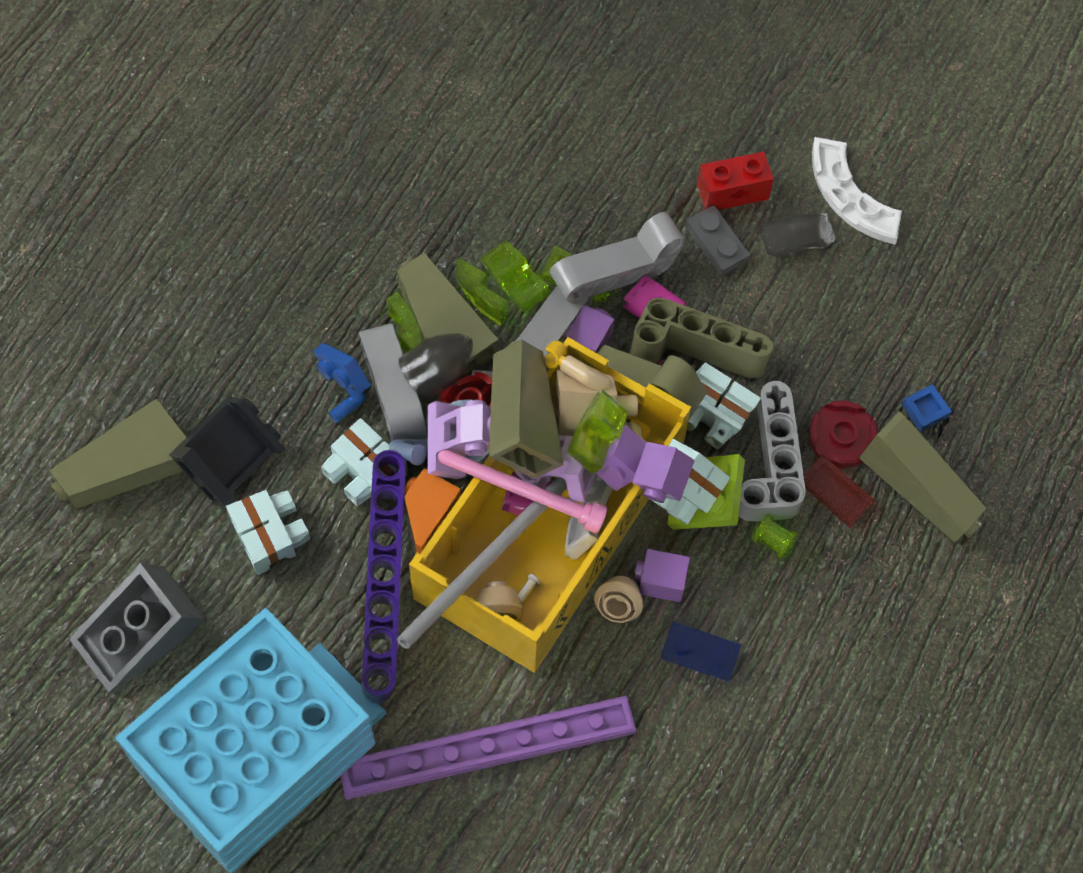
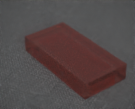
[803,455,875,528]

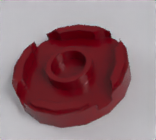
[808,400,878,468]

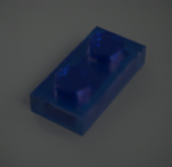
[661,622,741,682]

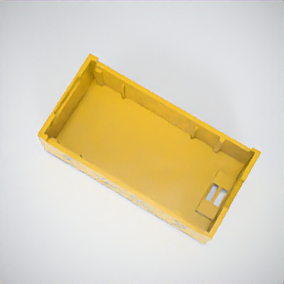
[409,337,691,673]

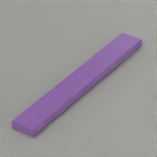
[341,696,636,800]

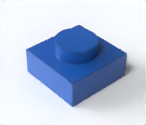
[902,384,952,432]

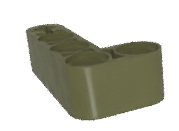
[630,298,773,379]
[596,345,707,419]

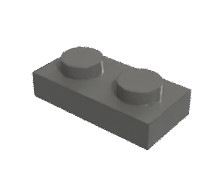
[685,205,750,276]

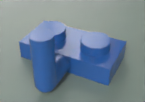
[313,343,371,423]

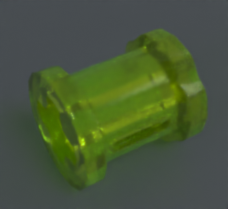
[751,514,799,559]

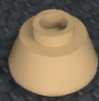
[594,576,643,623]
[477,581,523,620]

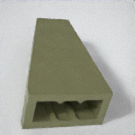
[397,252,498,390]
[489,340,564,479]
[49,399,186,509]
[859,411,987,543]

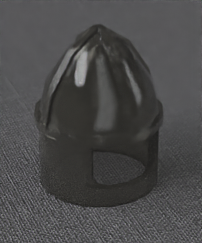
[398,333,473,401]

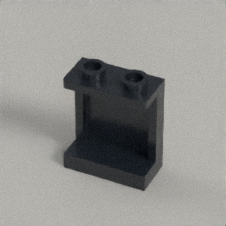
[169,396,285,509]

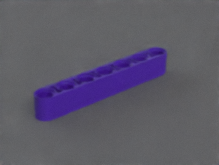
[361,450,405,703]

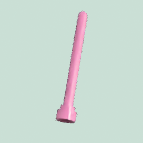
[438,450,608,534]

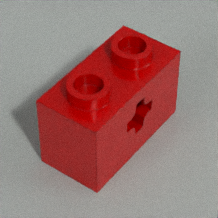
[697,151,774,210]

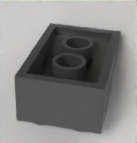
[69,563,204,693]

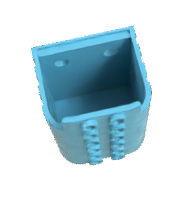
[115,608,387,873]

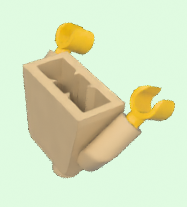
[544,341,638,438]

